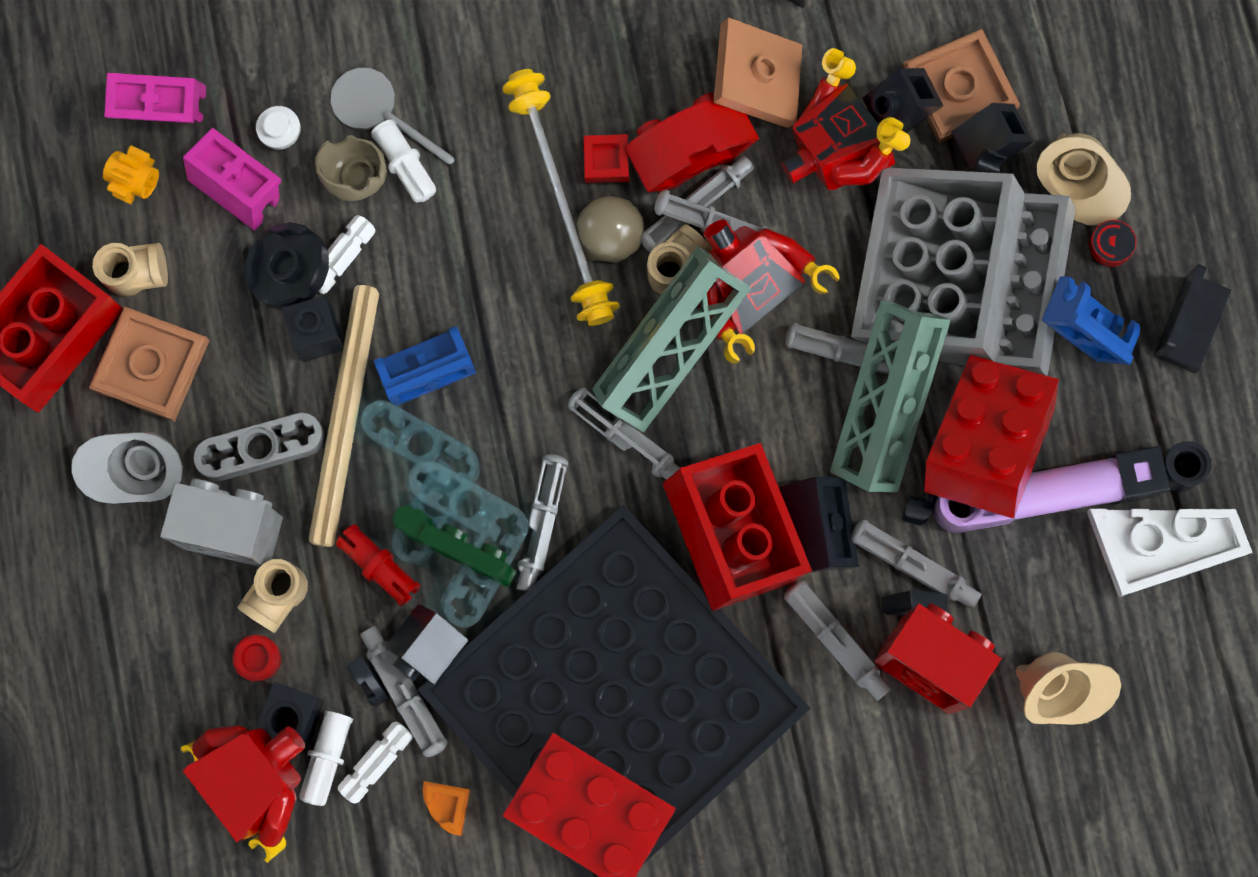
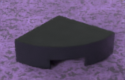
[882,590,948,616]
[347,656,390,707]

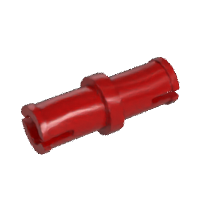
[335,524,421,607]

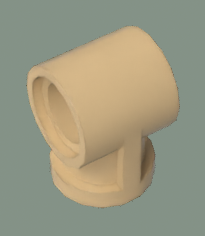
[647,224,712,295]
[92,243,168,297]
[237,559,308,633]

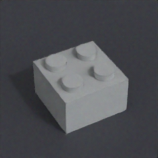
[160,479,283,567]

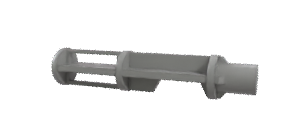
[641,155,754,253]
[654,190,768,232]
[785,323,890,375]
[568,388,680,480]
[516,454,568,592]
[851,520,981,609]
[784,581,891,701]
[360,626,447,757]

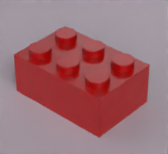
[0,244,123,413]
[924,355,1059,519]
[662,443,812,611]
[873,603,1002,715]
[503,733,676,877]

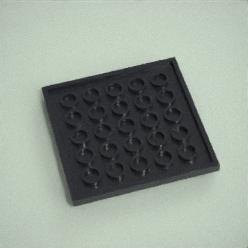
[418,505,811,877]

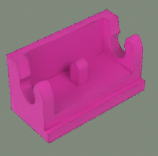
[104,73,206,124]
[183,128,281,231]

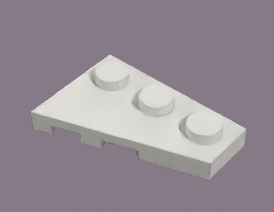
[1086,509,1253,597]

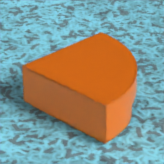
[423,781,471,836]

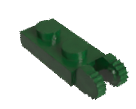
[392,504,516,587]

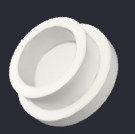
[256,106,301,150]

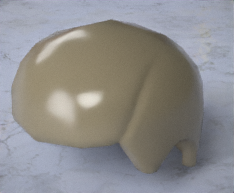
[315,135,387,201]
[575,196,645,263]

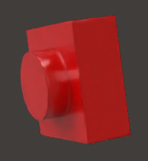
[584,134,629,183]

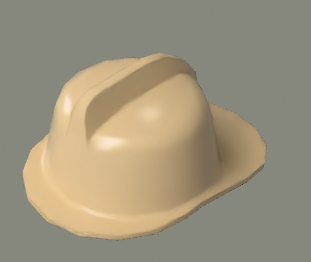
[1037,133,1131,225]
[1016,652,1121,725]

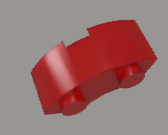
[624,92,759,192]

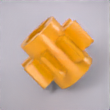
[103,145,159,204]

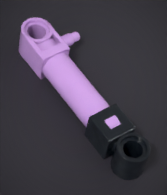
[934,441,1212,533]

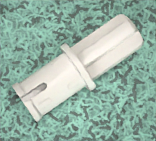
[371,119,436,203]
[299,711,353,806]

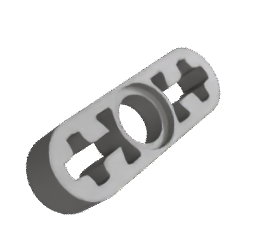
[194,413,325,481]

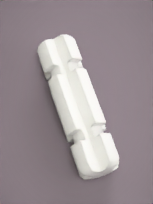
[318,215,375,294]
[338,721,413,803]

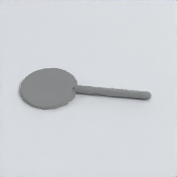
[330,68,454,164]

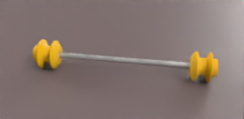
[502,69,620,326]

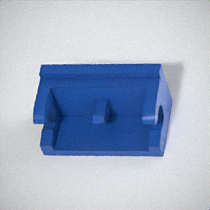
[1041,276,1140,365]
[373,325,476,407]

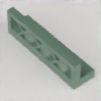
[592,246,752,432]
[830,300,951,492]

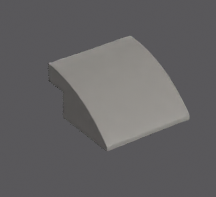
[851,168,1076,376]

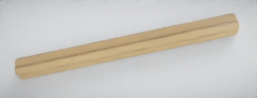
[309,285,379,547]

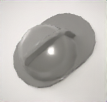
[72,431,183,504]

